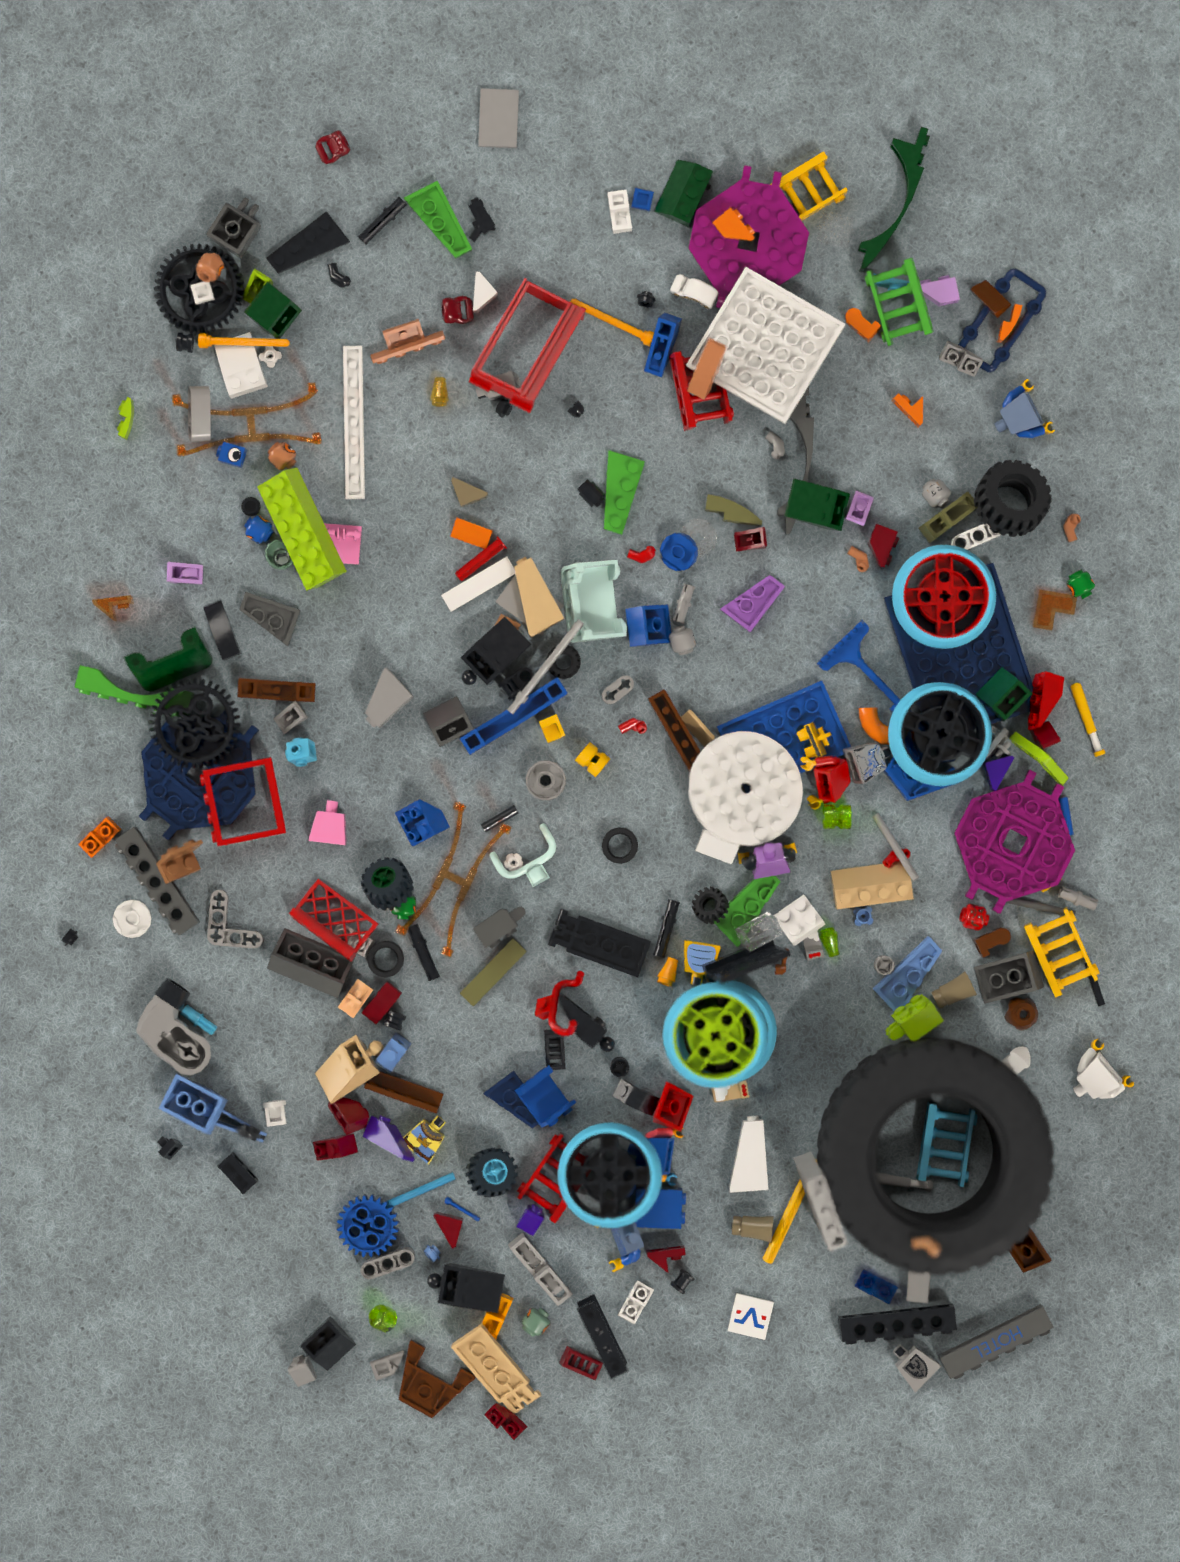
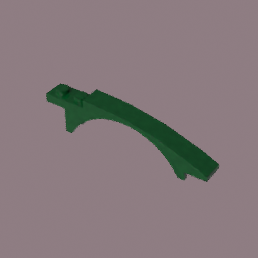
[858,127,930,272]

